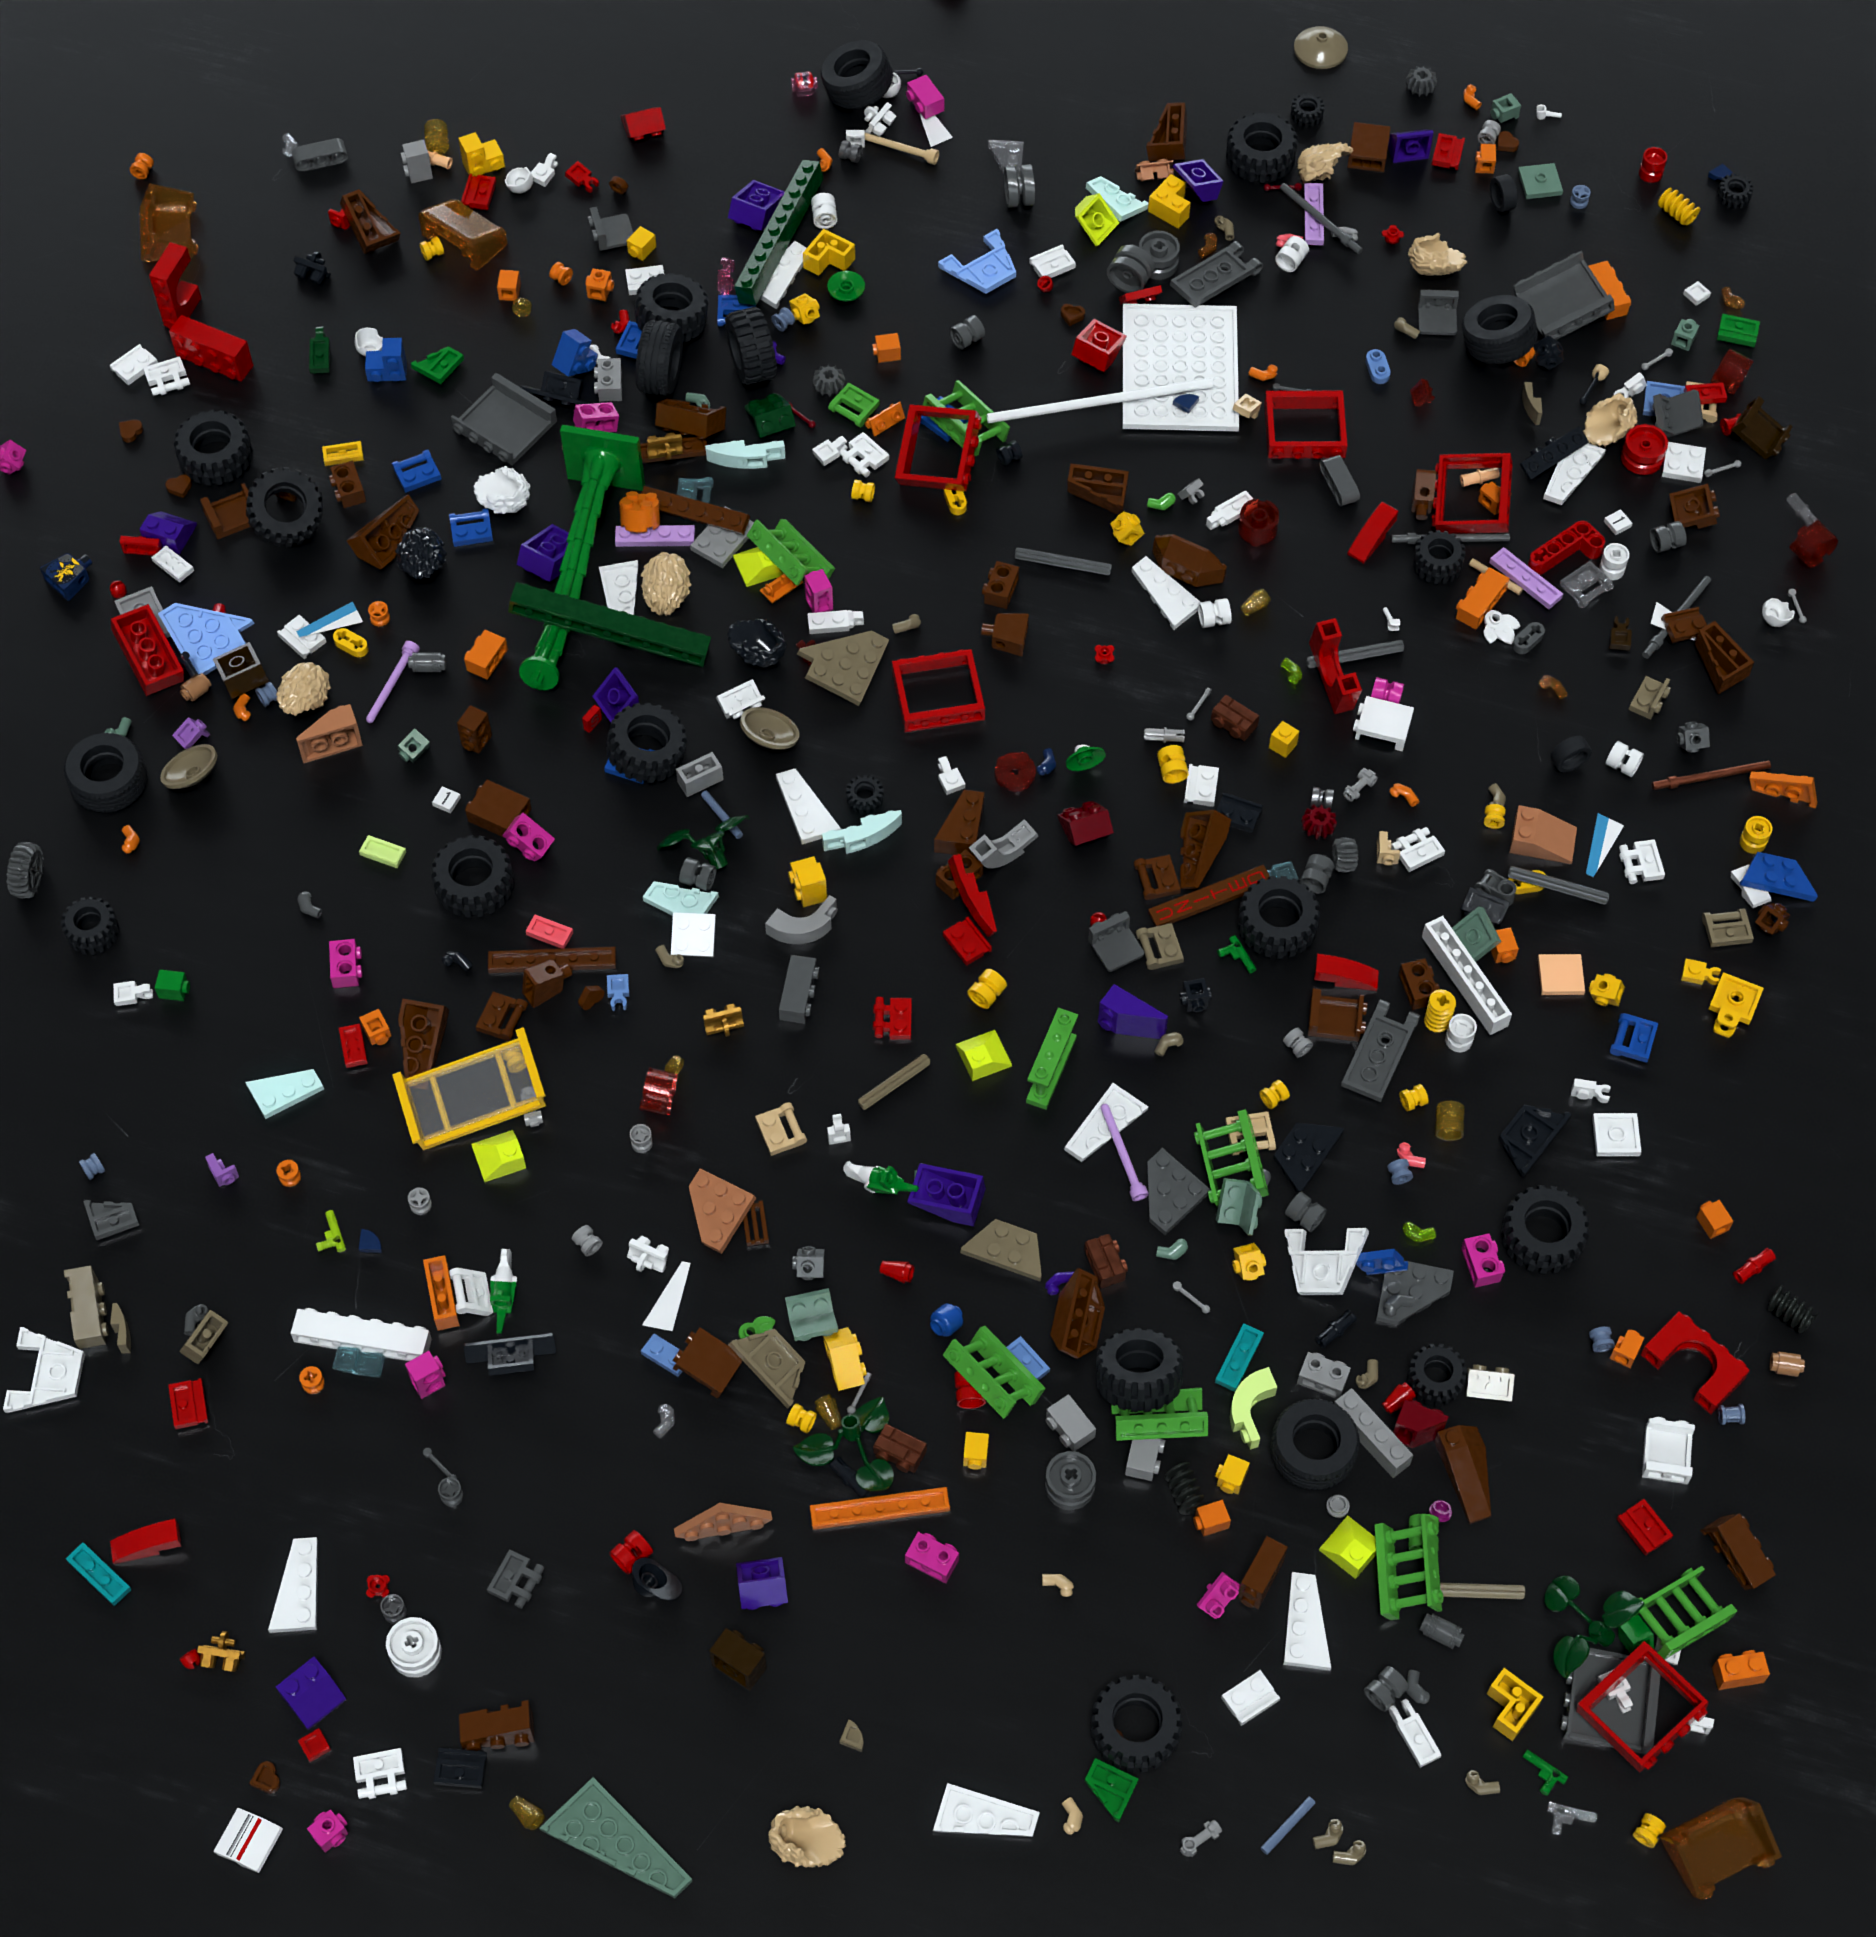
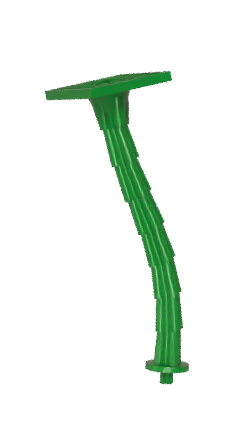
[519,425,645,690]

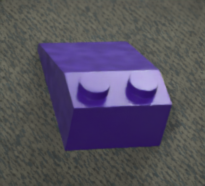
[728,180,785,231]
[516,524,569,582]
[1098,984,1168,1039]
[907,1163,986,1226]

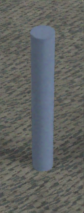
[701,790,743,839]
[1260,1796,1315,1855]

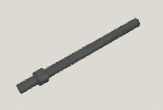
[1280,183,1363,254]
[1391,532,1510,544]
[1642,576,1711,659]

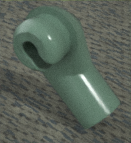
[686,392,710,408]
[105,717,132,737]
[1156,1239,1188,1260]

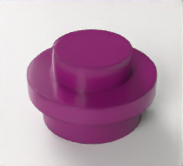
[1429,1500,1452,1522]

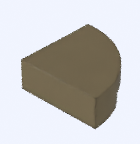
[840,1719,864,1752]

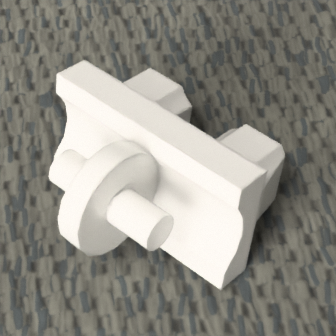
[864,102,897,137]
[627,1236,669,1273]

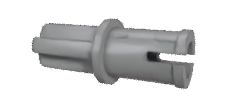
[1144,727,1185,743]

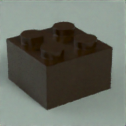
[213,642,269,699]
[709,1628,767,1691]

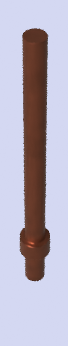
[1651,760,1771,790]

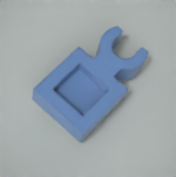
[607,974,630,1011]

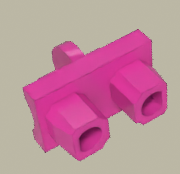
[1197,1572,1241,1619]

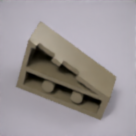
[64,1265,109,1349]

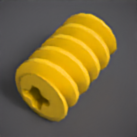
[1658,187,1701,225]
[1424,989,1456,1033]

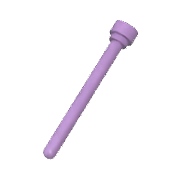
[366,641,420,723]
[1101,1104,1149,1201]

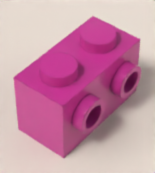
[906,75,944,119]
[905,1532,959,1584]

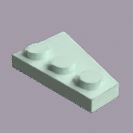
[1086,176,1149,222]
[643,881,719,916]
[246,1069,324,1119]

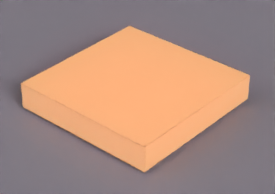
[1538,954,1585,995]

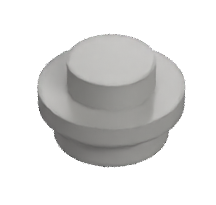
[1326,1495,1350,1518]

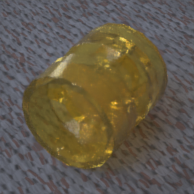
[424,119,449,155]
[1435,1101,1465,1141]

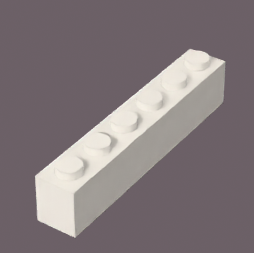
[1422,916,1512,1035]
[291,1308,432,1361]

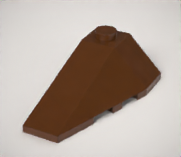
[347,494,419,569]
[1180,810,1231,890]
[398,998,449,1090]
[1434,1425,1491,1524]

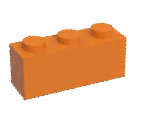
[1588,261,1631,320]
[1456,567,1510,630]
[423,1255,460,1331]

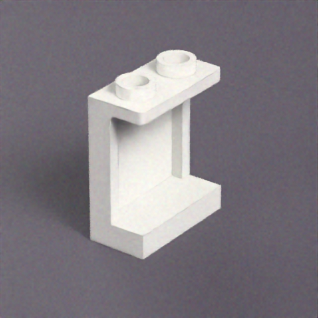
[1353,696,1414,752]
[1642,1417,1695,1484]

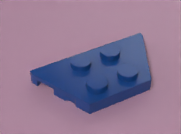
[1740,852,1818,902]

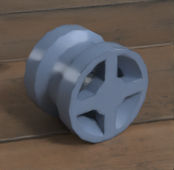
[1570,185,1591,209]
[771,307,795,332]
[255,682,277,707]
[79,1153,105,1180]
[1387,1159,1413,1185]
[1589,1327,1615,1352]

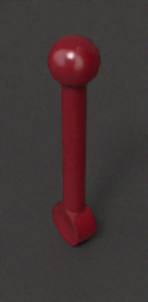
[1264,183,1302,191]
[790,403,816,428]

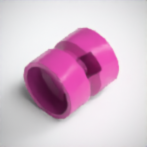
[1371,677,1404,704]

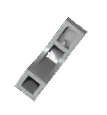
[969,819,1038,868]
[765,895,838,944]

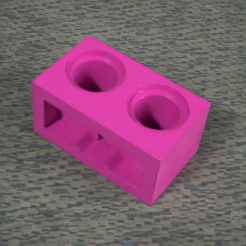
[573,402,619,432]
[804,569,833,613]
[502,813,555,862]
[329,939,362,988]
[1461,1233,1505,1288]
[405,1351,446,1399]

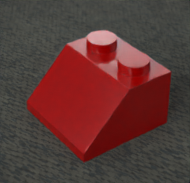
[620,107,666,141]
[1071,319,1127,372]

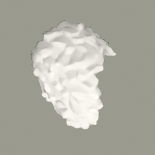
[474,466,530,514]

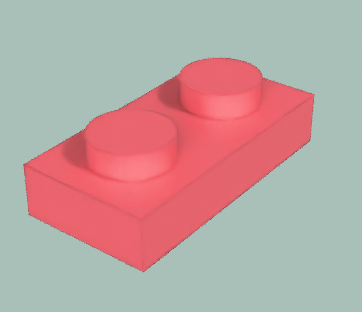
[526,915,573,949]

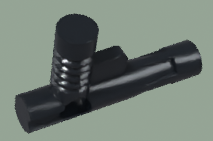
[179,651,198,678]

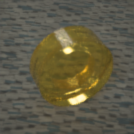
[512,298,532,317]
[664,1055,684,1077]

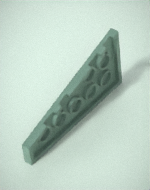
[540,1777,692,1898]

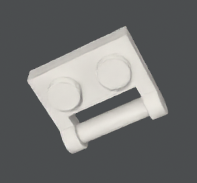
[449,1268,493,1316]

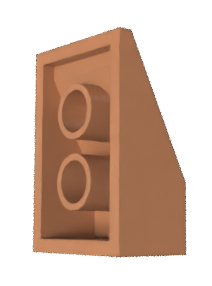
[296,704,363,763]
[1509,805,1577,864]

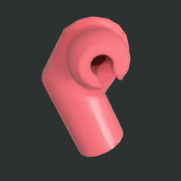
[1276,234,1303,248]
[1397,1142,1426,1169]

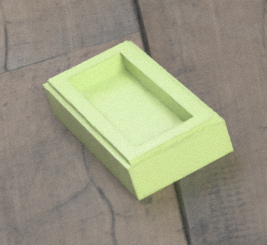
[359,835,406,868]

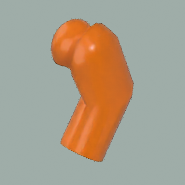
[1463,84,1482,110]
[817,148,833,172]
[233,694,251,721]
[1389,783,1420,807]

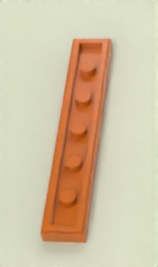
[810,1487,950,1530]

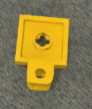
[1709,972,1764,1038]

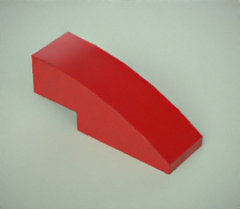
[1347,502,1398,564]
[1314,954,1379,991]
[110,1519,181,1564]

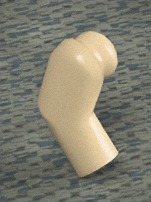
[1042,1574,1074,1597]
[1062,1797,1083,1835]

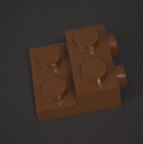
[1669,484,1720,529]

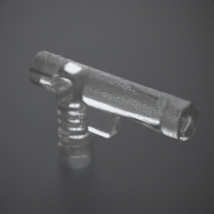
[1547,1802,1597,1834]

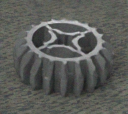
[6,842,44,899]

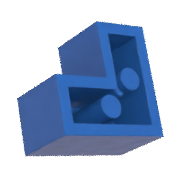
[552,329,598,377]
[365,338,407,382]

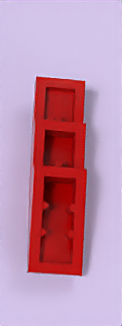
[948,854,997,937]

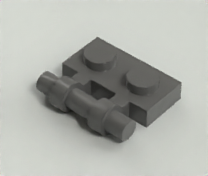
[487,1549,545,1609]

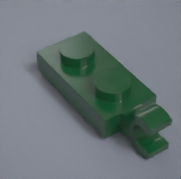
[309,326,330,374]

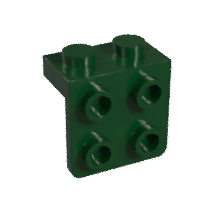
[744,393,796,438]

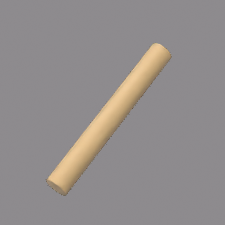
[1469,558,1523,595]

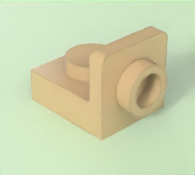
[1232,394,1262,419]
[1377,831,1400,865]

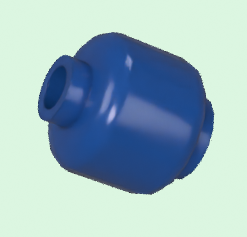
[930,1303,963,1337]

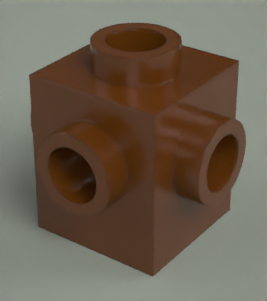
[1755,903,1790,934]

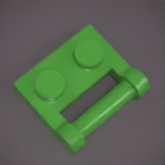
[828,383,880,428]

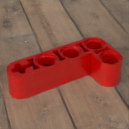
[1528,521,1605,575]

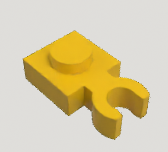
[1681,958,1721,985]

